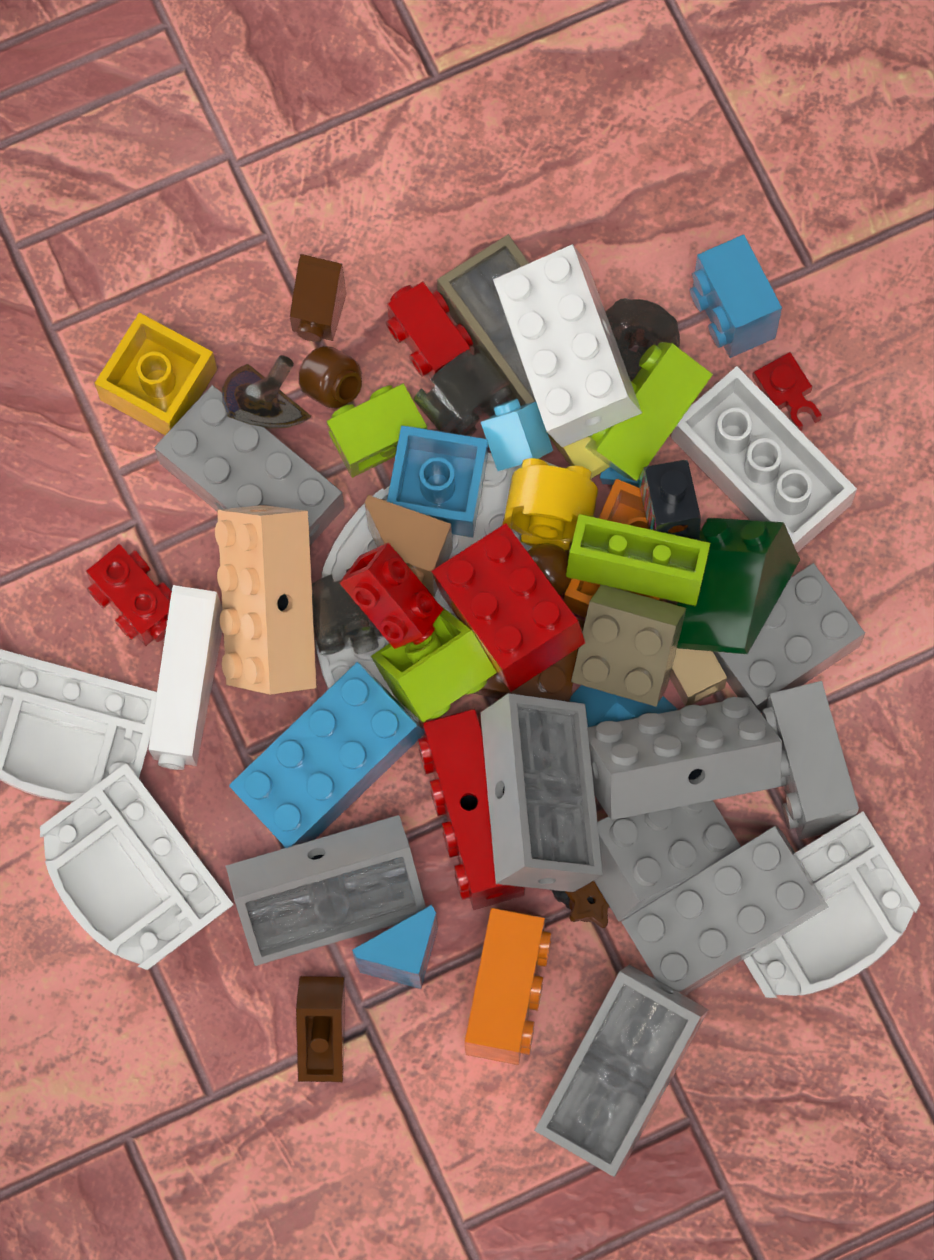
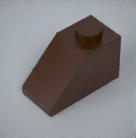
[290,254,346,342]
[296,976,345,1082]

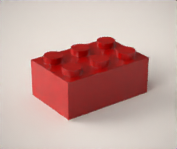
[431,523,585,692]

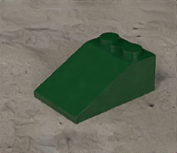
[677,518,800,654]

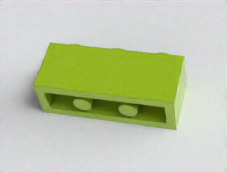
[585,342,713,481]
[566,514,710,606]

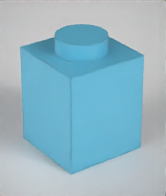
[481,399,553,471]

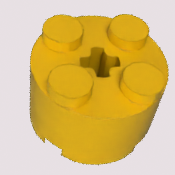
[502,458,598,550]

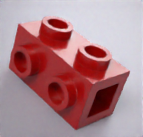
[386,281,473,385]
[339,542,444,649]
[86,544,172,646]

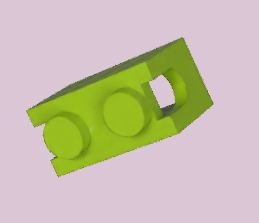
[327,383,427,478]

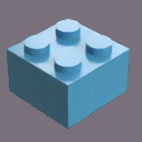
[690,234,782,358]
[387,425,488,538]

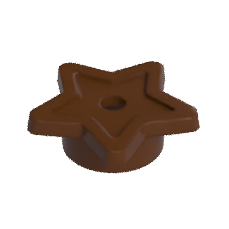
[565,881,610,928]

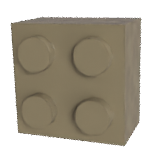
[571,585,686,707]

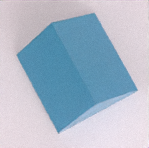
[352,905,438,989]

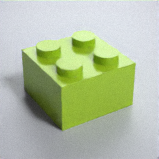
[370,608,497,722]

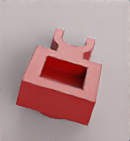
[753,352,822,431]

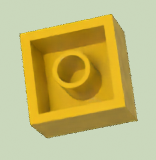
[94,312,217,435]

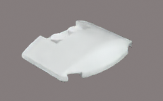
[0,649,157,803]
[40,763,234,970]
[744,811,921,998]

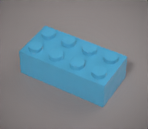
[229,662,424,848]

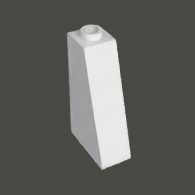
[148,585,222,770]

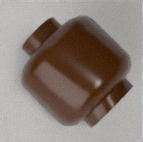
[299,346,362,409]

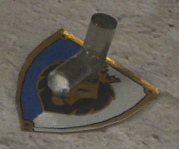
[222,355,311,428]

